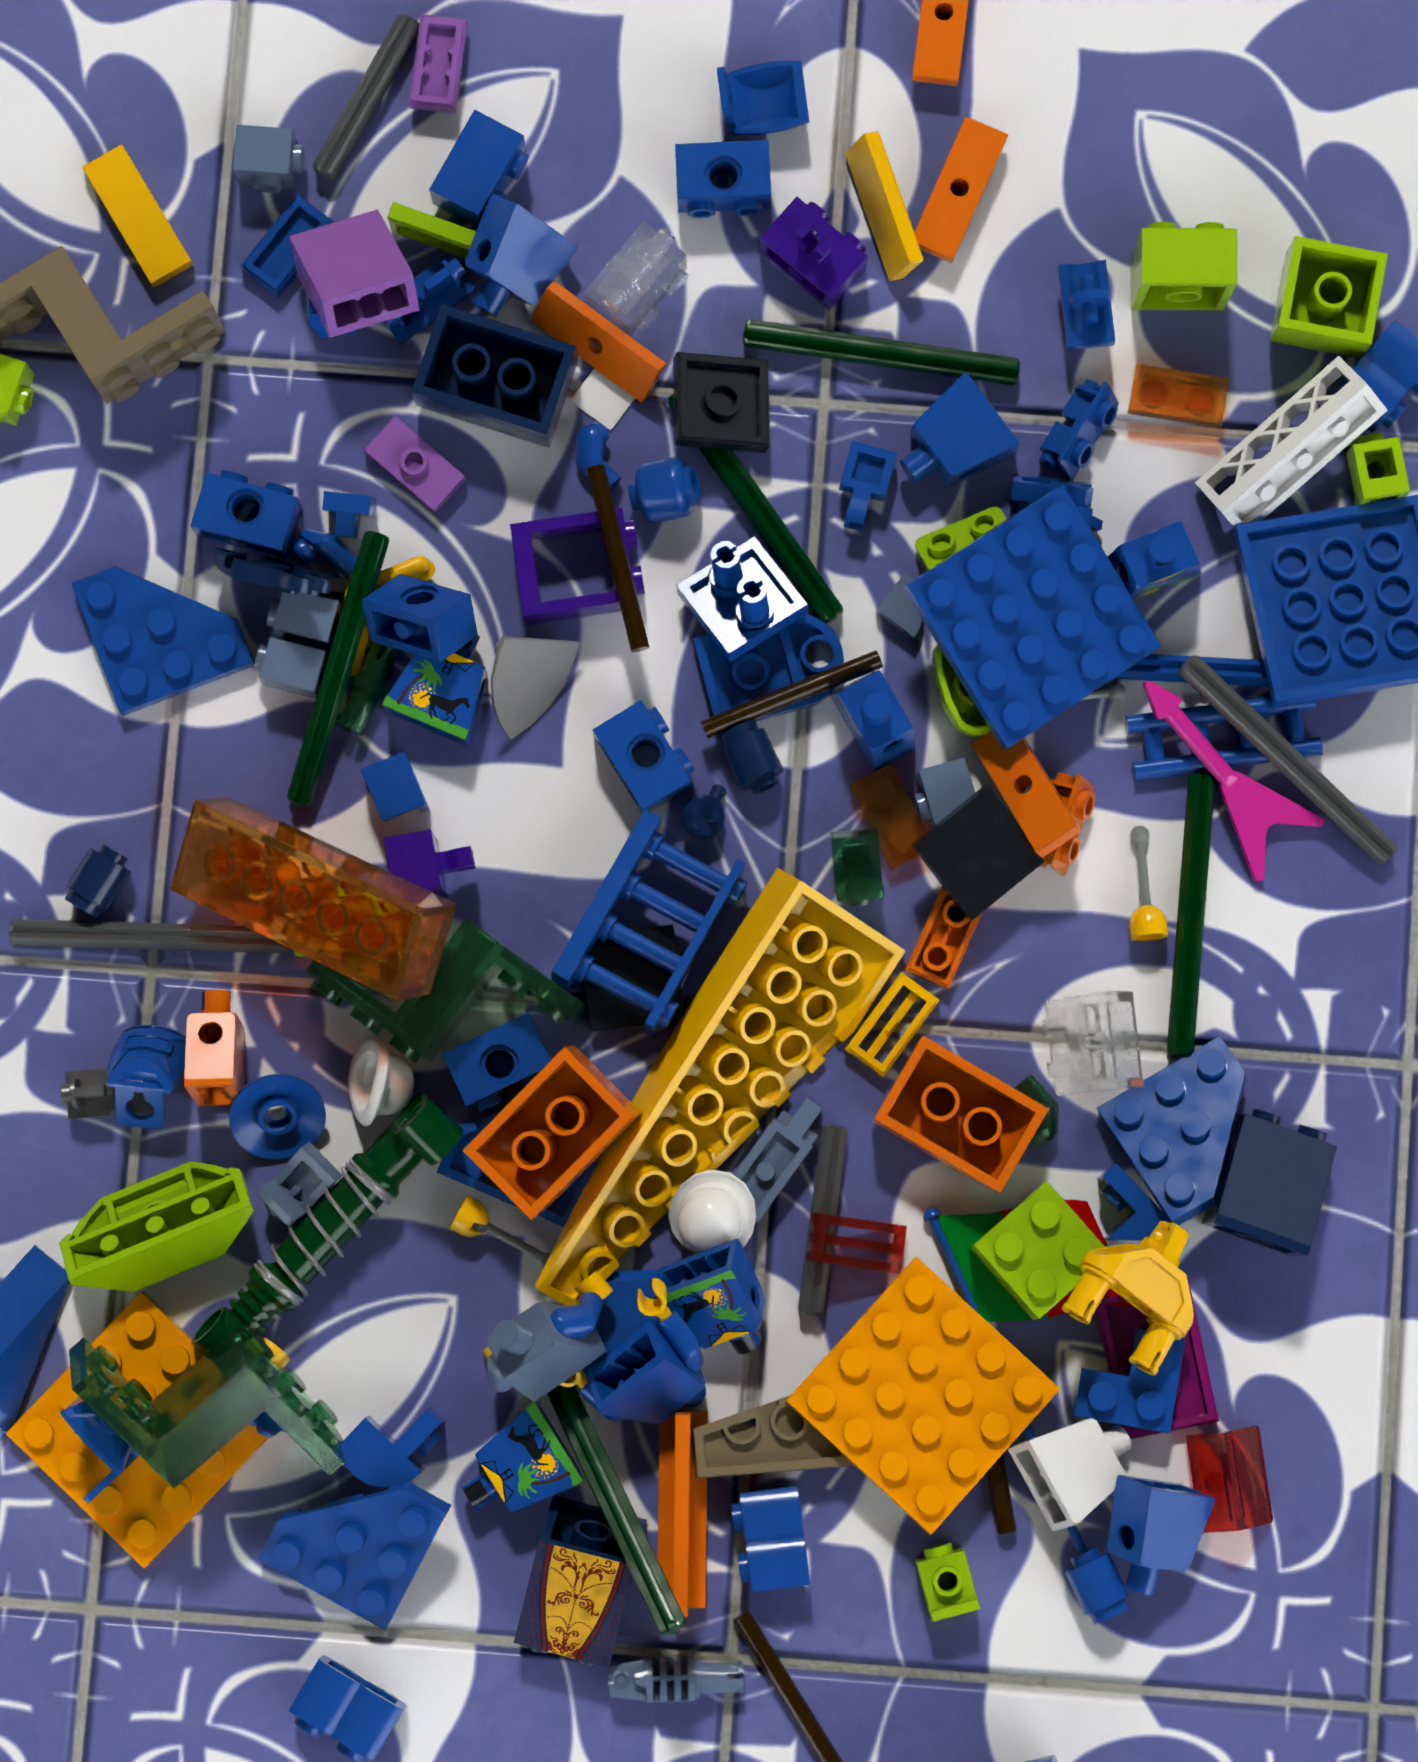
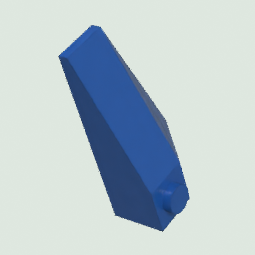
[0,1245,70,1440]

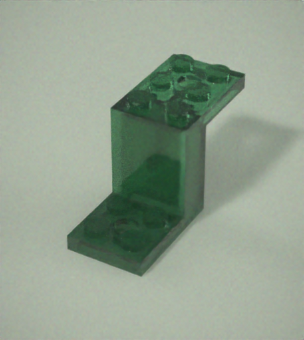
[306,918,587,1063]
[69,1326,345,1488]

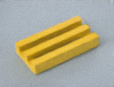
[844,972,940,1078]

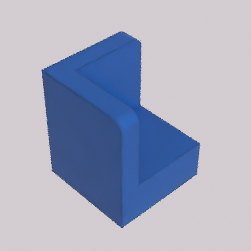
[361,751,430,822]

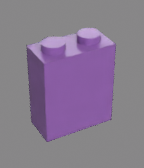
[289,209,419,338]

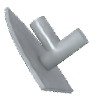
[491,636,580,740]

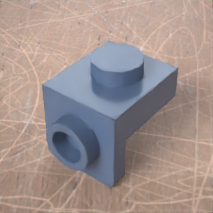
[256,1142,343,1226]

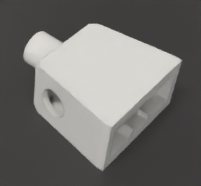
[1008,1418,1132,1532]

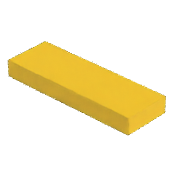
[845,131,923,281]
[82,144,193,288]

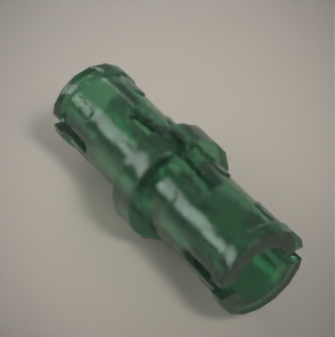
[336,641,401,736]

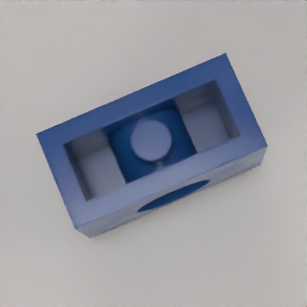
[675,140,771,218]
[190,470,303,560]
[362,574,478,662]
[592,700,695,813]
[441,1012,552,1112]

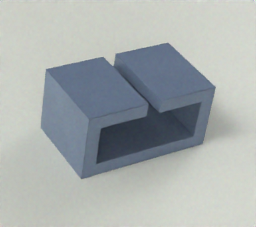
[255,592,342,699]

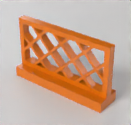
[657,1410,708,1617]

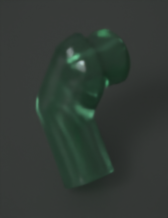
[1014,1073,1059,1147]

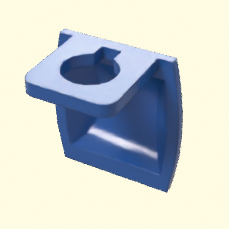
[717,60,810,135]
[107,1025,186,1129]
[60,1392,141,1503]

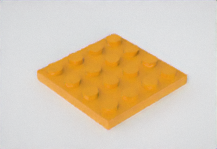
[785,1256,1060,1535]
[5,1292,269,1568]

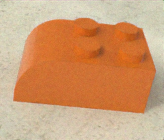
[872,1035,1049,1193]
[462,1045,642,1220]

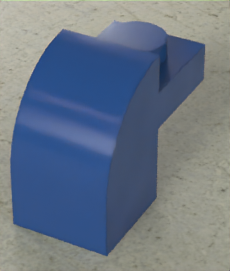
[331,1407,445,1487]

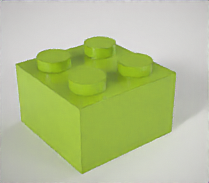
[1130,221,1237,311]
[1270,236,1388,359]
[970,1181,1105,1321]

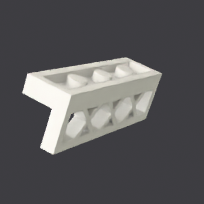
[1195,356,1388,528]

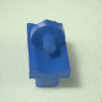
[1058,260,1115,350]

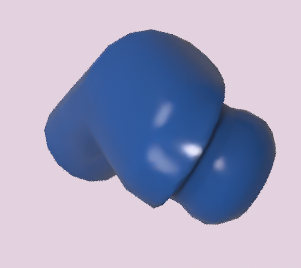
[576,422,622,491]
[291,529,357,578]

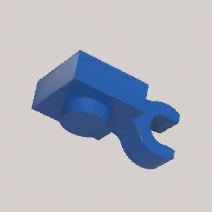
[839,441,897,532]

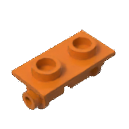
[1039,772,1095,876]

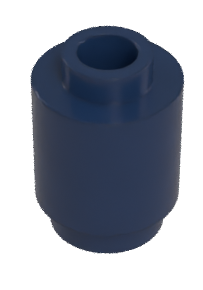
[721,720,784,794]
[65,844,131,919]

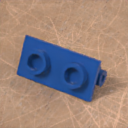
[383,253,476,345]
[1039,379,1119,481]

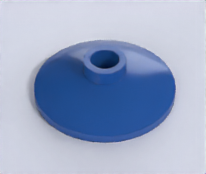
[229,1074,326,1160]

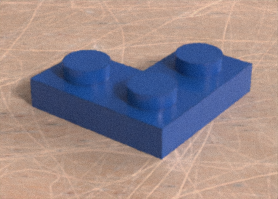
[1072,1328,1186,1434]

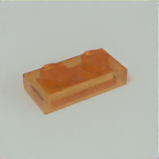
[1127,364,1229,428]
[849,763,926,871]

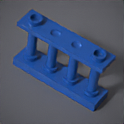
[551,809,748,1037]

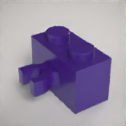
[759,196,868,310]
[383,829,476,911]

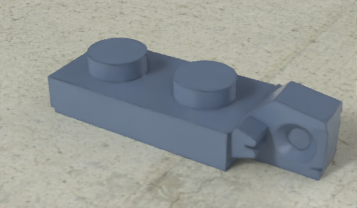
[733,1097,823,1224]

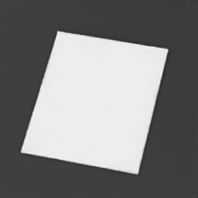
[570,368,635,431]

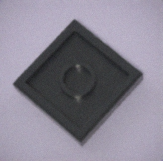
[673,352,770,453]
[911,785,1045,921]
[584,924,685,1032]

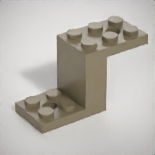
[0,246,226,404]

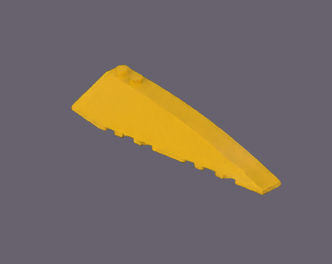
[534,868,906,1306]

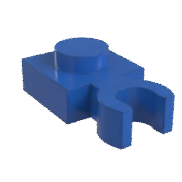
[1009,474,1093,508]

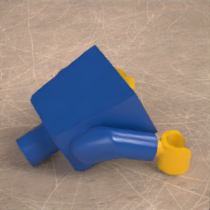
[560,1278,706,1424]

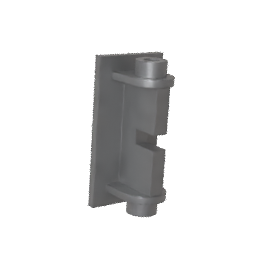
[61,1068,154,1119]

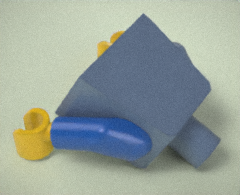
[482,1270,613,1402]

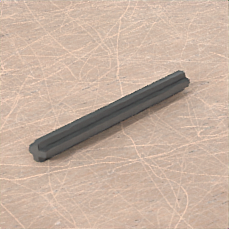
[1178,655,1397,864]
[9,919,294,954]

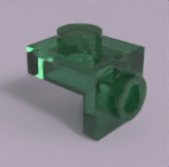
[830,828,885,906]

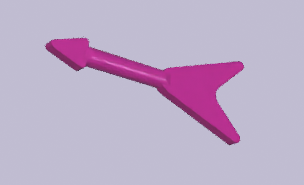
[1143,681,1324,881]

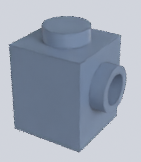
[232,125,305,193]
[914,757,975,828]

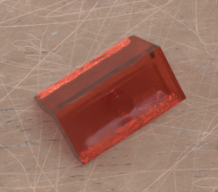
[1186,1426,1273,1533]

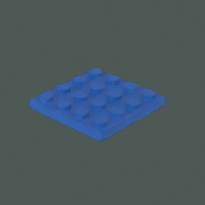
[903,484,1162,749]
[1233,495,1418,707]

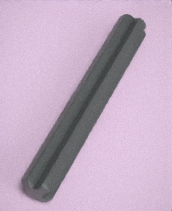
[313,14,419,181]
[798,1125,848,1316]

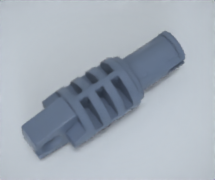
[608,1656,744,1703]

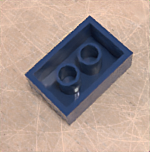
[411,304,578,448]

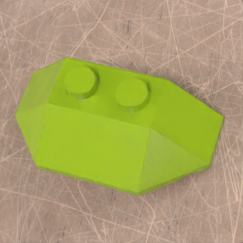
[59,1161,254,1292]

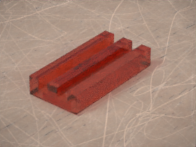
[806,1213,907,1274]

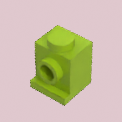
[1346,433,1410,505]
[915,1542,980,1622]

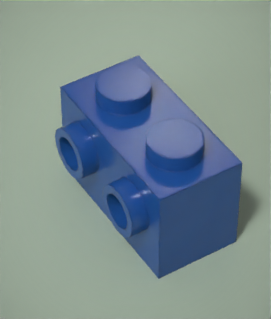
[429,109,529,227]

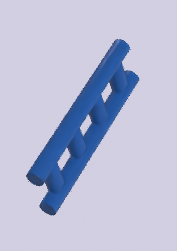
[1125,696,1323,781]

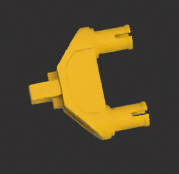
[1061,1221,1194,1376]

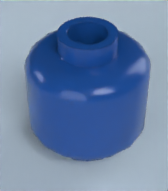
[628,457,701,523]

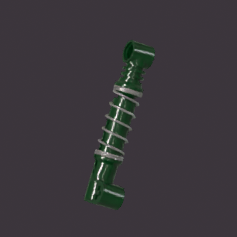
[191,1091,463,1375]

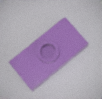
[409,14,468,114]
[364,416,466,514]

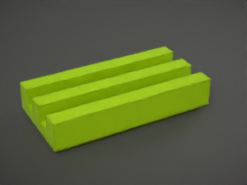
[387,202,476,259]

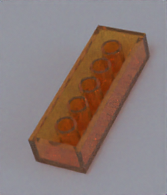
[170,797,457,1001]

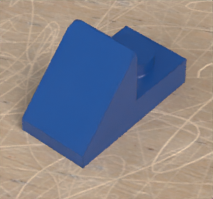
[1098,1163,1170,1241]

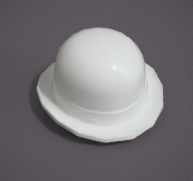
[348,1037,414,1126]
[668,1169,757,1254]

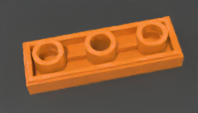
[912,0,969,87]
[914,116,1008,263]
[531,281,667,403]
[971,732,1081,858]
[904,886,983,990]

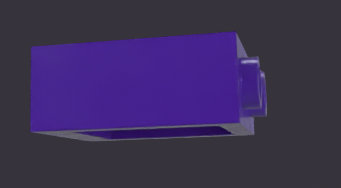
[510,507,645,625]

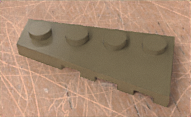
[691,1396,854,1479]

